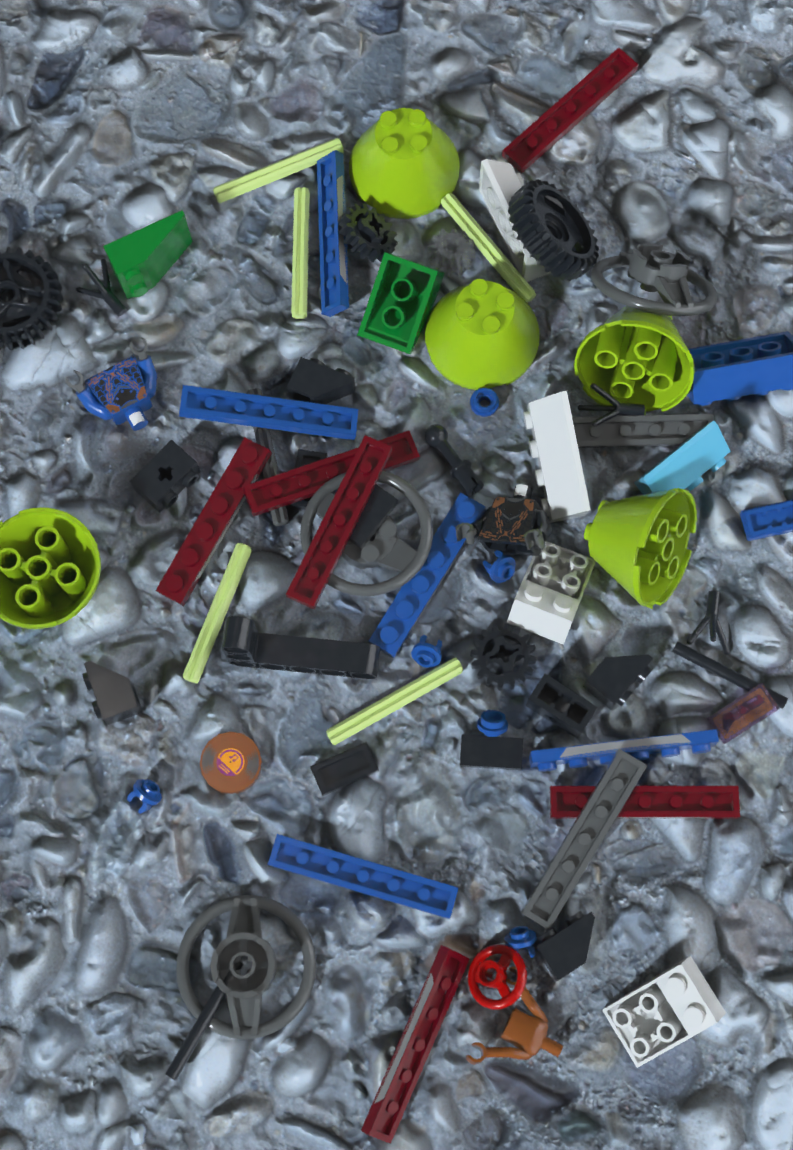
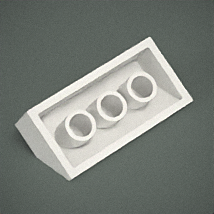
[479,159,551,282]
[523,391,591,523]

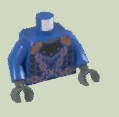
[64,337,157,431]

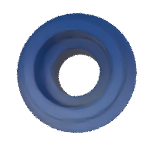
[470,388,499,417]
[477,710,508,737]

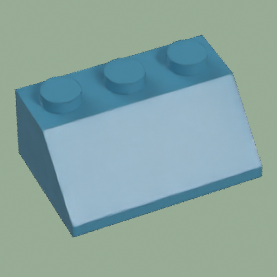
[634,420,731,495]

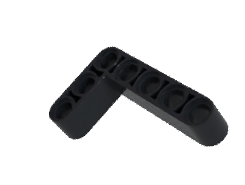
[222,616,380,679]

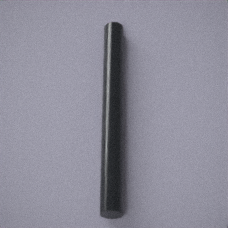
[672,641,788,709]
[165,960,244,1080]

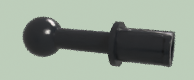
[425,424,484,496]

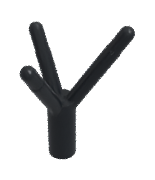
[76,259,127,317]
[577,383,645,427]
[687,591,730,655]

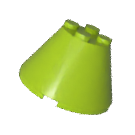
[349,108,460,219]
[425,279,540,390]
[574,306,695,415]
[584,488,697,609]
[0,507,101,629]

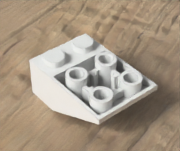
[507,541,596,645]
[602,956,726,1068]

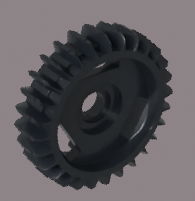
[508,179,599,281]
[0,246,64,351]

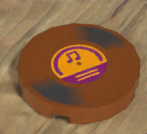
[200,732,262,794]

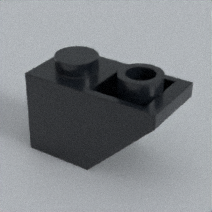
[287,357,356,404]
[583,654,653,710]
[82,661,143,725]
[535,911,595,981]

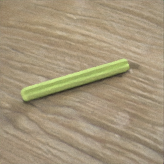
[213,138,344,203]
[291,187,310,319]
[441,193,536,303]
[183,543,252,683]
[326,658,463,745]

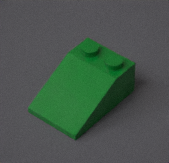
[103,210,193,300]
[357,252,445,354]

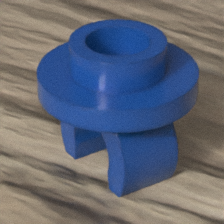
[483,550,516,583]
[411,635,442,667]
[127,779,162,814]
[504,926,537,958]

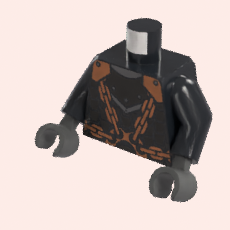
[456,484,553,556]

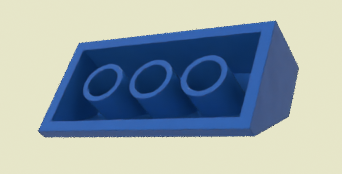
[687,331,793,406]

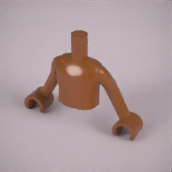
[466,966,563,1064]

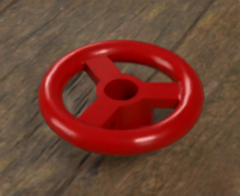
[468,944,527,1010]

